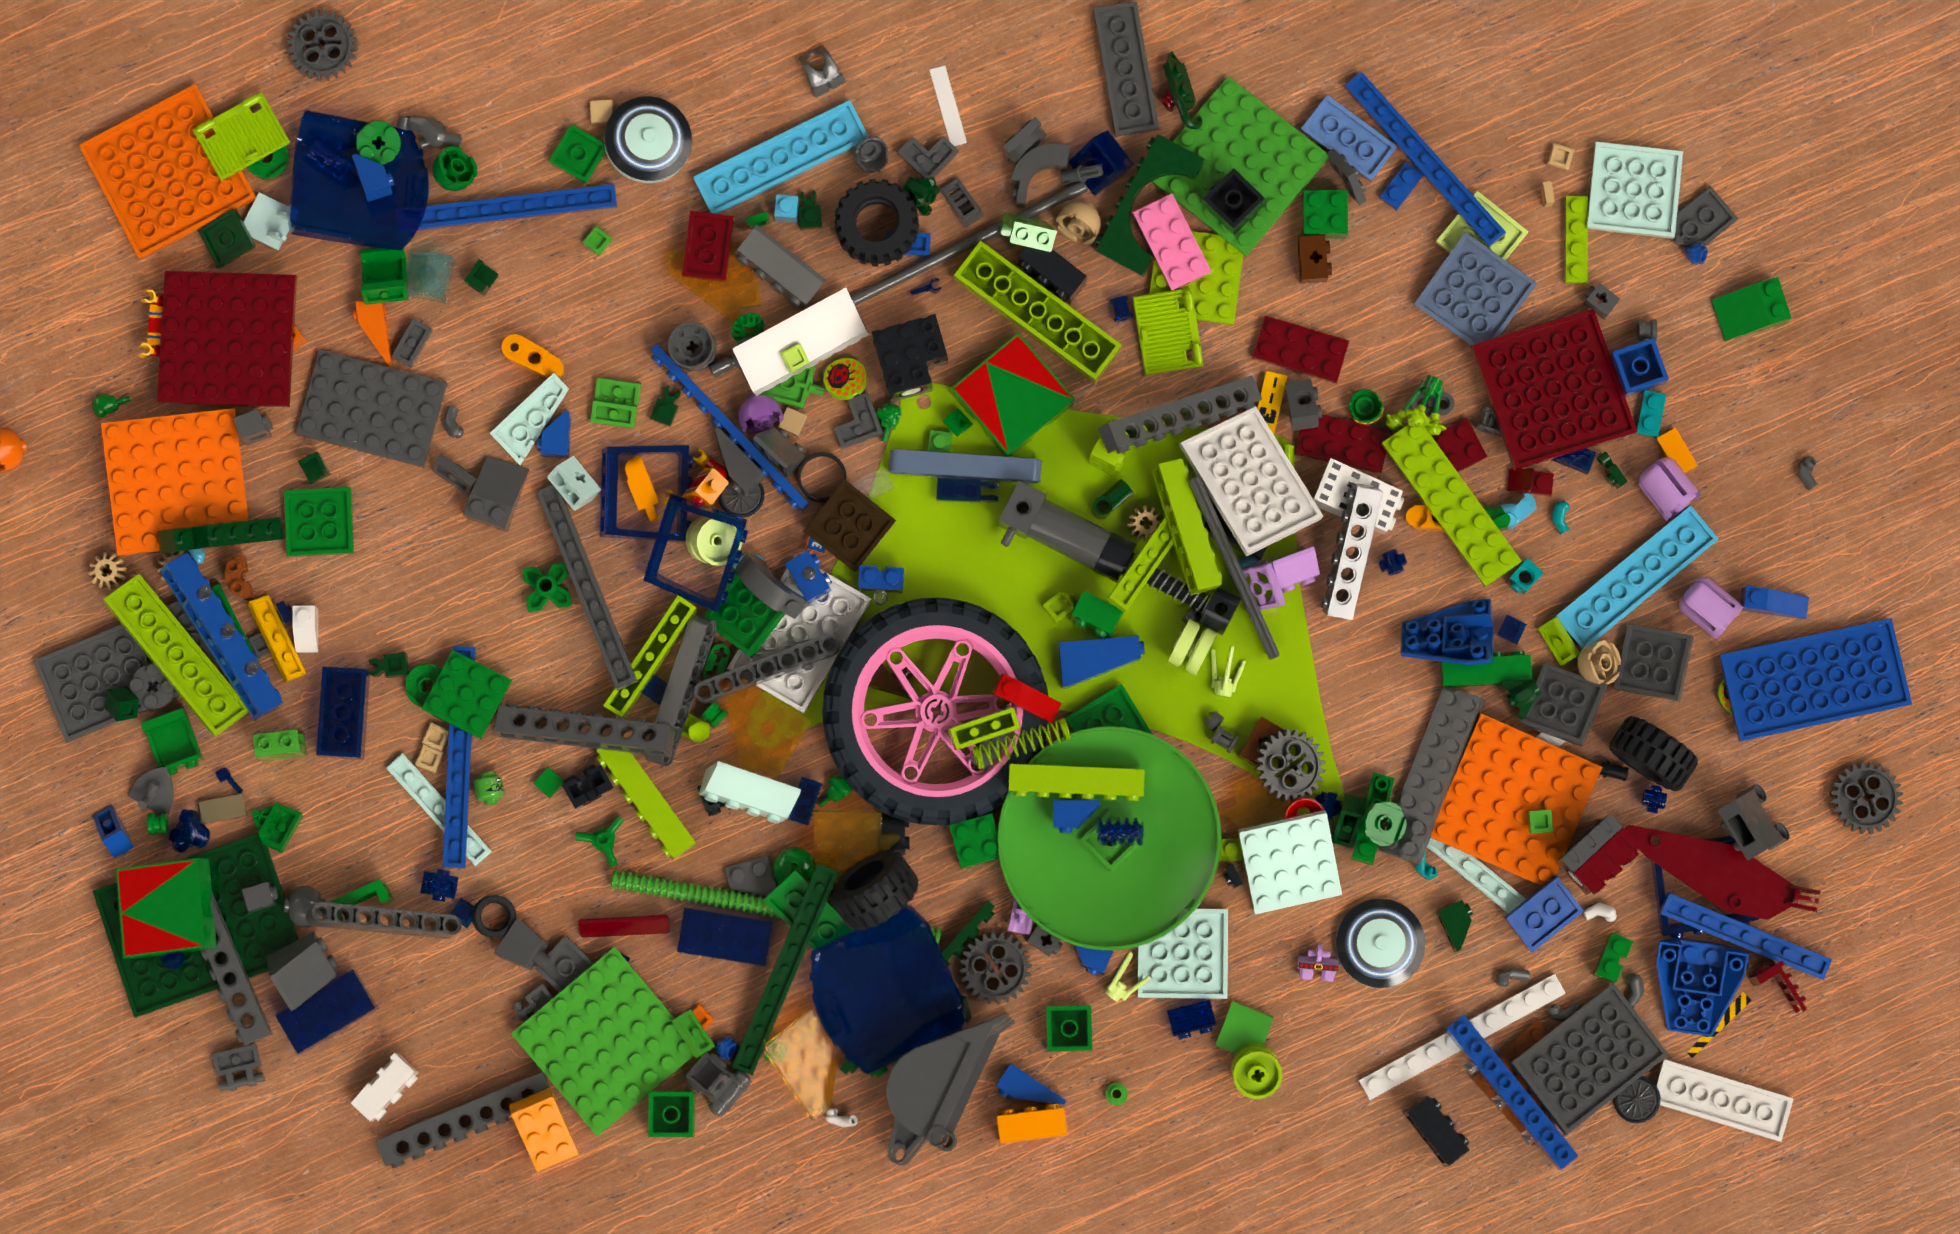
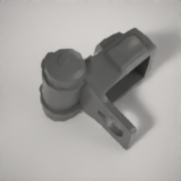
[686,1053,752,1117]

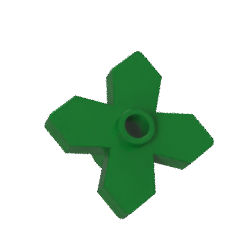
[522,563,572,613]

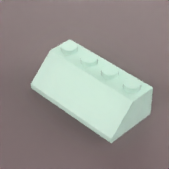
[699,761,801,823]

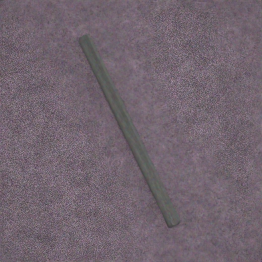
[1189,476,1279,660]

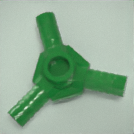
[575,815,624,867]

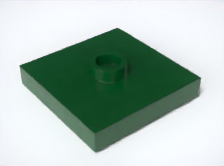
[198,208,256,269]

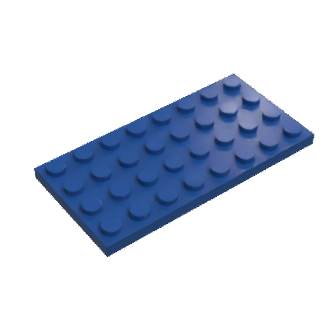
[1719,618,1912,742]

